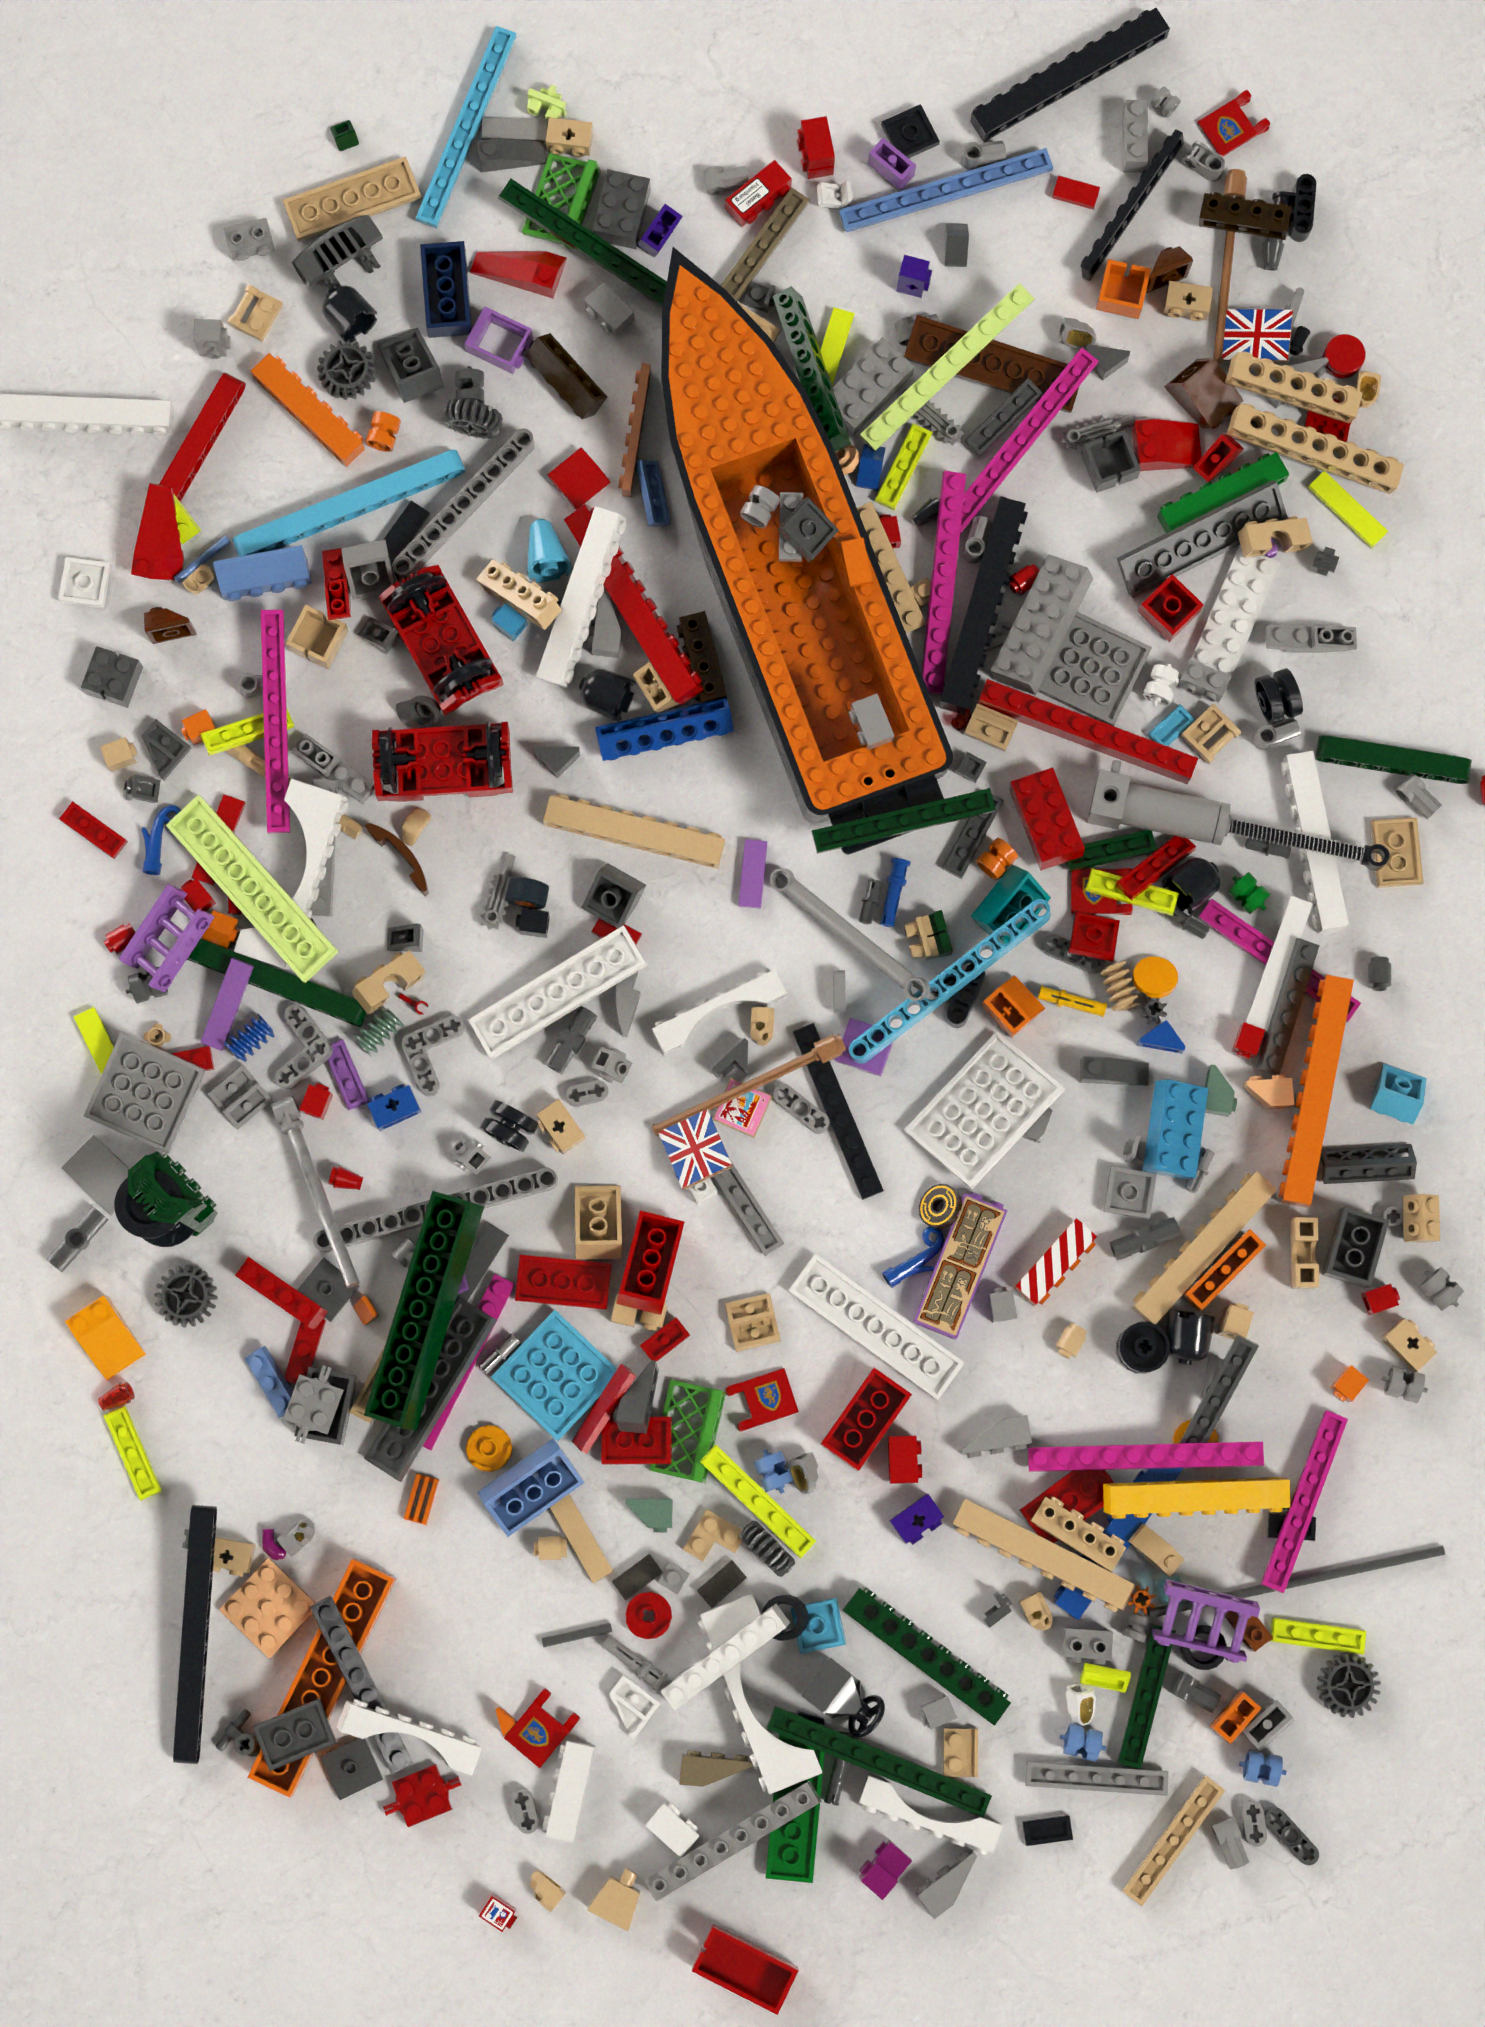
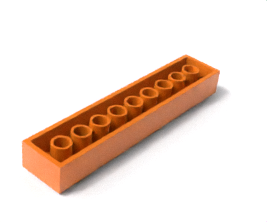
[1278,974,1354,1208]
[247,1558,397,1798]

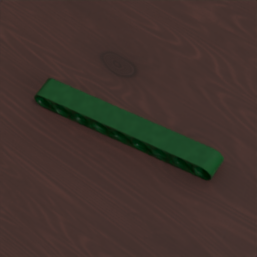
[187,939,367,1027]

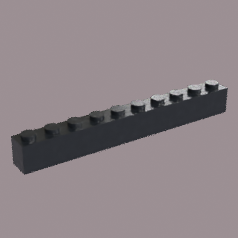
[970,8,1170,142]
[939,496,1028,715]

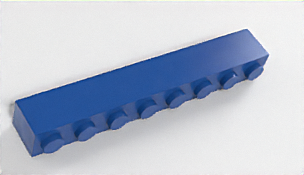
[1053,1468,1183,1620]

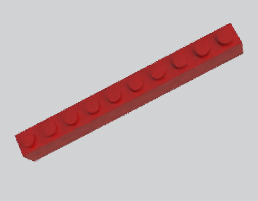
[564,504,704,705]
[978,679,1198,784]

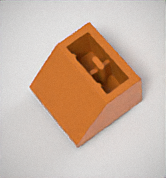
[981,975,1045,1039]

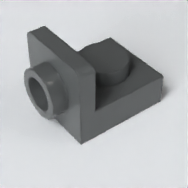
[743,282,776,313]
[123,775,161,803]
[983,1592,1012,1628]

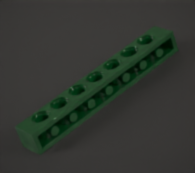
[773,286,851,452]
[842,1587,1011,1726]

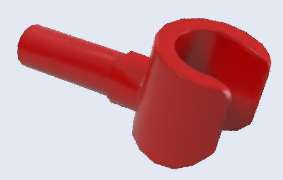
[398,993,428,1015]

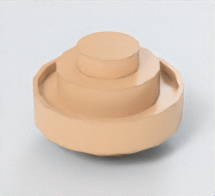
[835,445,860,475]

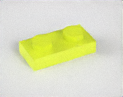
[173,494,201,545]

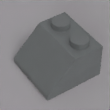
[581,863,646,929]

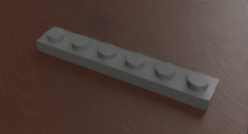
[1256,938,1320,1075]
[1178,1334,1259,1444]

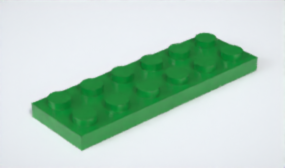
[765,1734,825,1883]

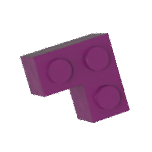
[859,1840,912,1900]

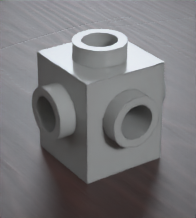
[591,1047,633,1083]
[449,1136,491,1175]

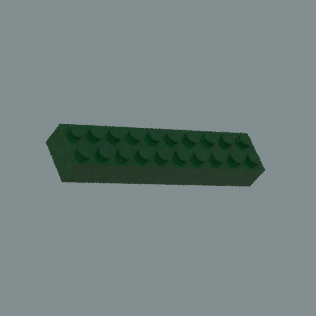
[364,1191,485,1431]

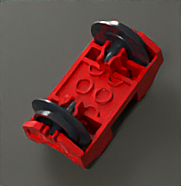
[379,565,504,716]
[372,721,513,802]

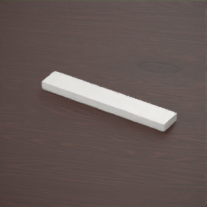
[1245,896,1313,1032]

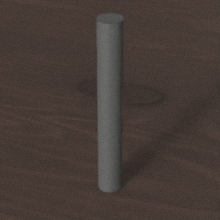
[542,1623,612,1647]

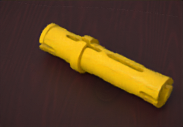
[1037,985,1107,1017]

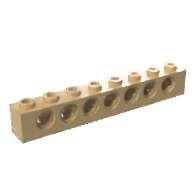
[1226,404,1404,494]

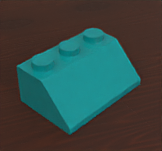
[971,864,1051,944]

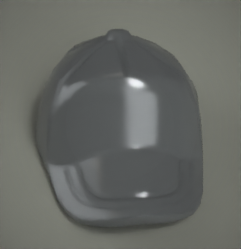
[396,696,440,728]

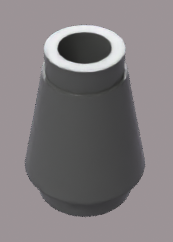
[1263,237,1285,271]

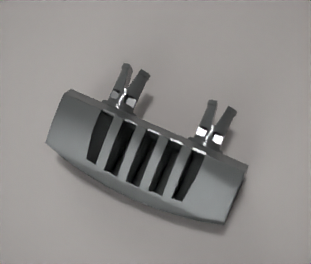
[291,215,383,290]

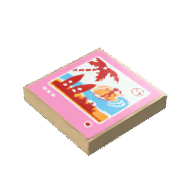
[713,1078,772,1138]

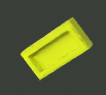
[1079,1663,1131,1693]

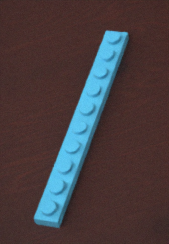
[416,26,517,229]

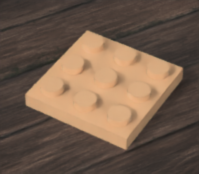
[219,1558,316,1659]

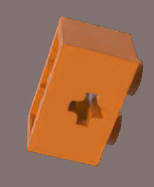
[1209,1691,1261,1744]

